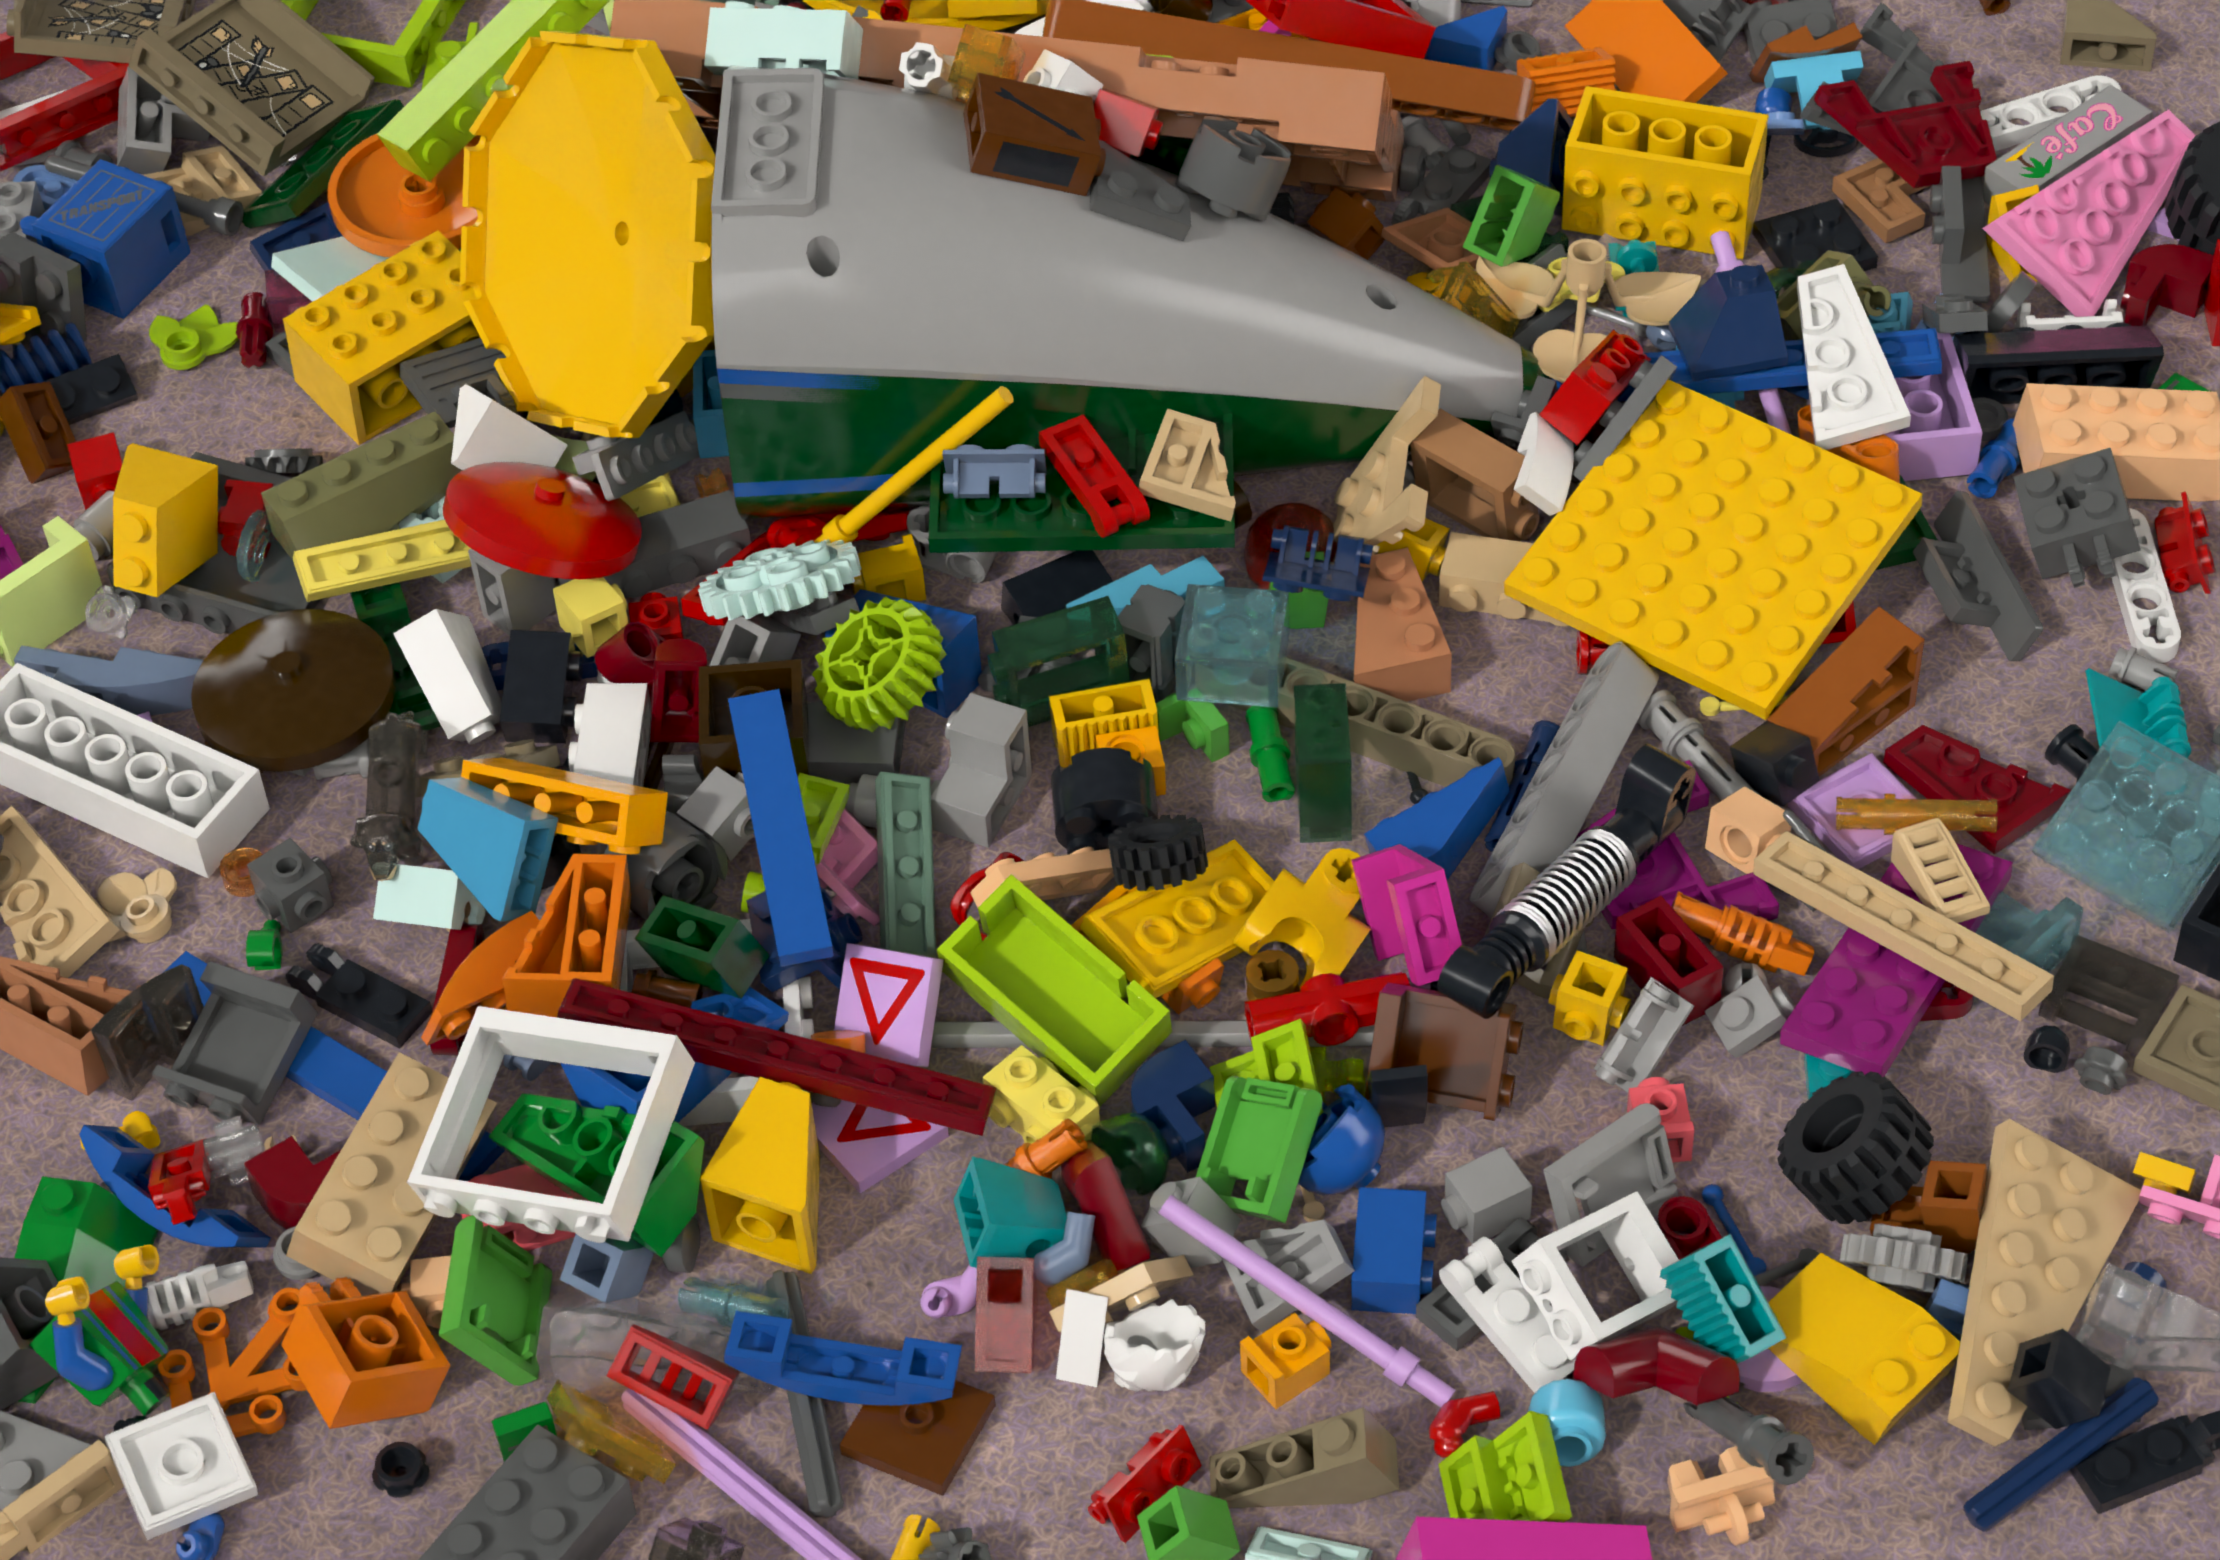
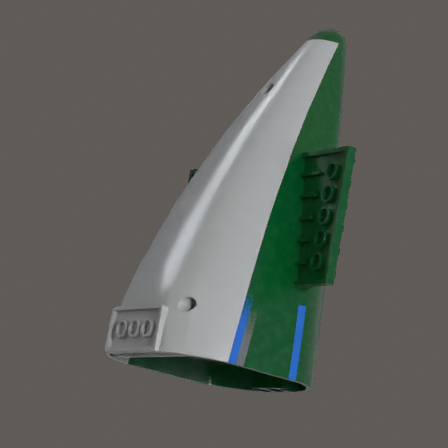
[711,66,1552,553]

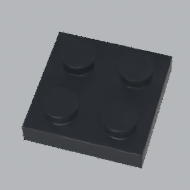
[1752,199,1878,287]

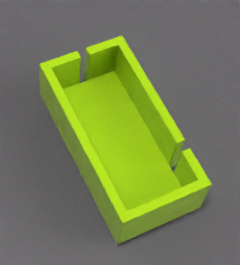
[937,874,1172,1107]

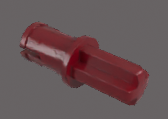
[236,292,273,368]

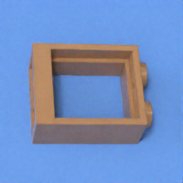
[1410,408,1540,541]

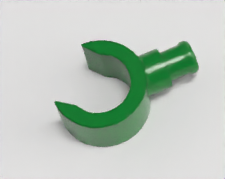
[246,920,283,970]

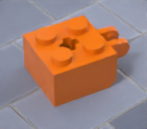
[281,1277,451,1429]

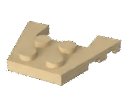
[1330,376,1441,562]

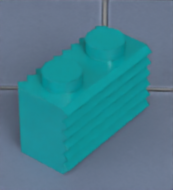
[1660,1234,1787,1364]

